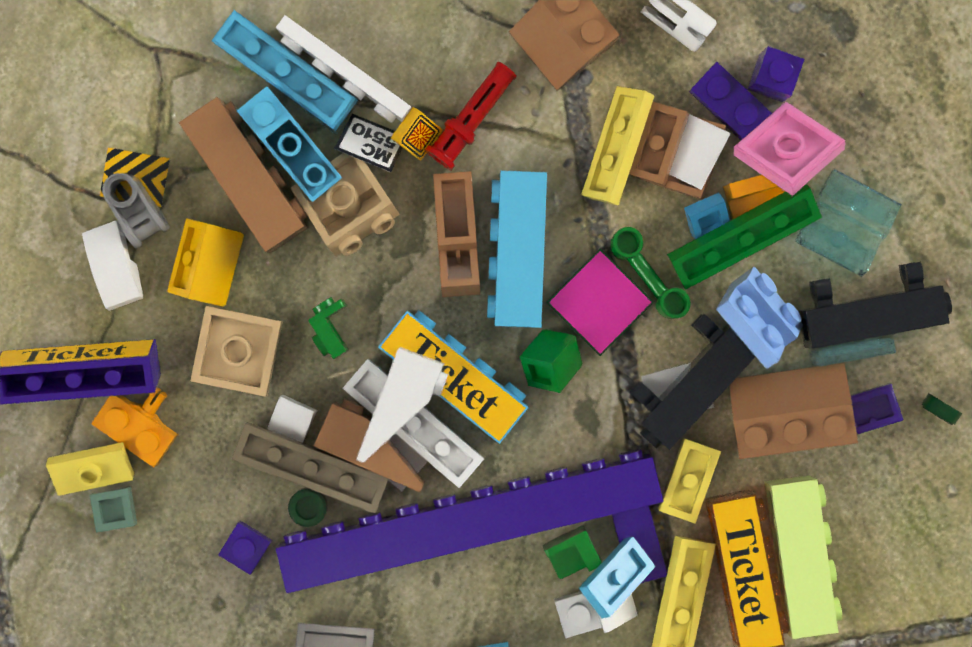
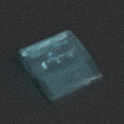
[795,169,902,277]

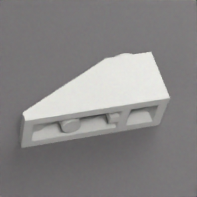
[356,347,448,462]

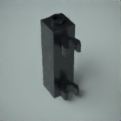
[798,262,952,349]
[629,314,756,450]

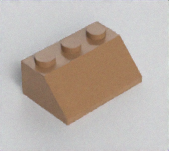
[729,362,858,459]

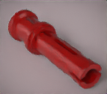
[424,62,517,171]

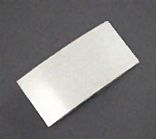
[82,220,144,311]

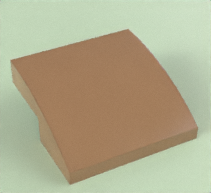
[629,102,728,200]

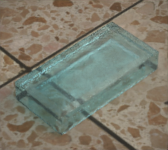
[809,337,896,366]

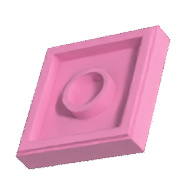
[734,102,845,196]

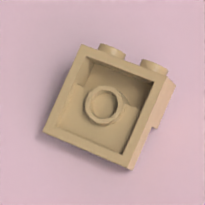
[291,153,400,257]

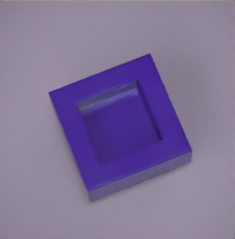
[218,521,272,575]

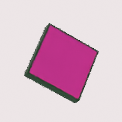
[546,248,654,356]

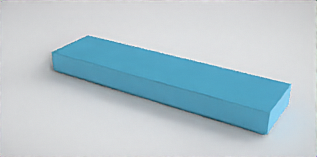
[212,10,358,131]

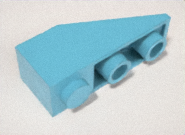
[237,86,342,202]

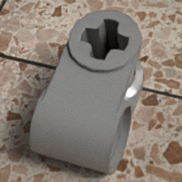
[102,173,170,249]

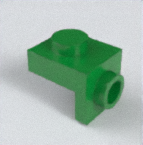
[308,297,349,359]

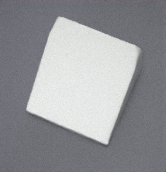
[267,395,318,443]

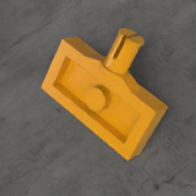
[91,387,179,467]

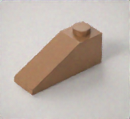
[314,398,425,492]

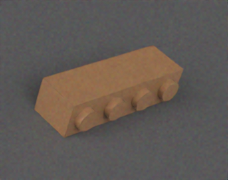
[178,97,308,253]

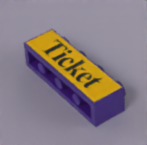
[0,339,161,405]

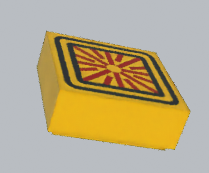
[391,107,443,161]

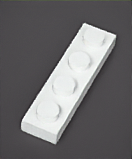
[276,15,411,123]
[343,359,484,488]

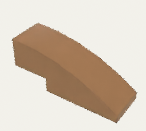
[433,171,480,298]

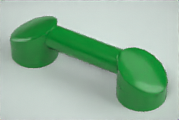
[611,227,691,319]

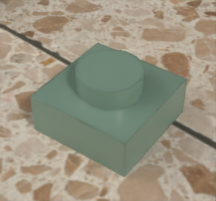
[90,487,137,533]

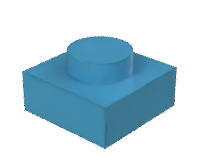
[684,192,730,240]

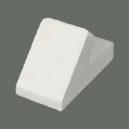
[554,591,638,638]

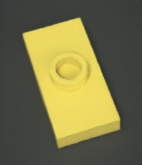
[46,442,134,496]

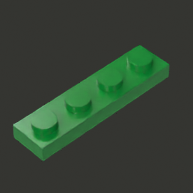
[667,184,822,290]

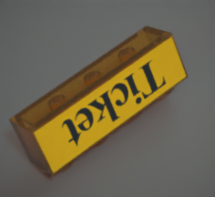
[705,490,789,647]

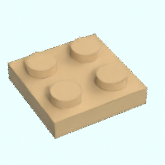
[190,306,283,397]

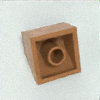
[509,0,619,91]

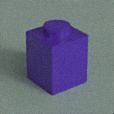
[747,46,805,102]

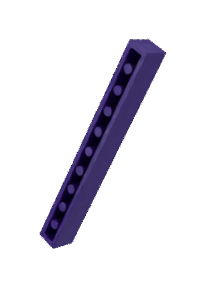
[275,449,664,594]

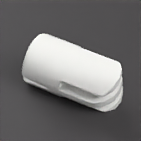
[640,0,717,52]

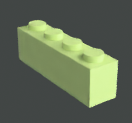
[764,475,842,639]

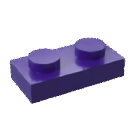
[689,62,772,140]

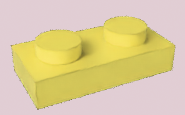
[658,438,721,524]

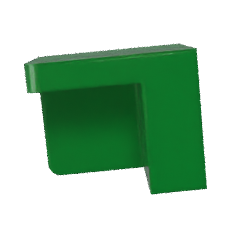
[520,329,582,393]
[543,525,602,579]

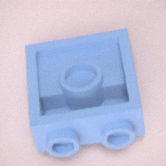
[716,266,803,369]

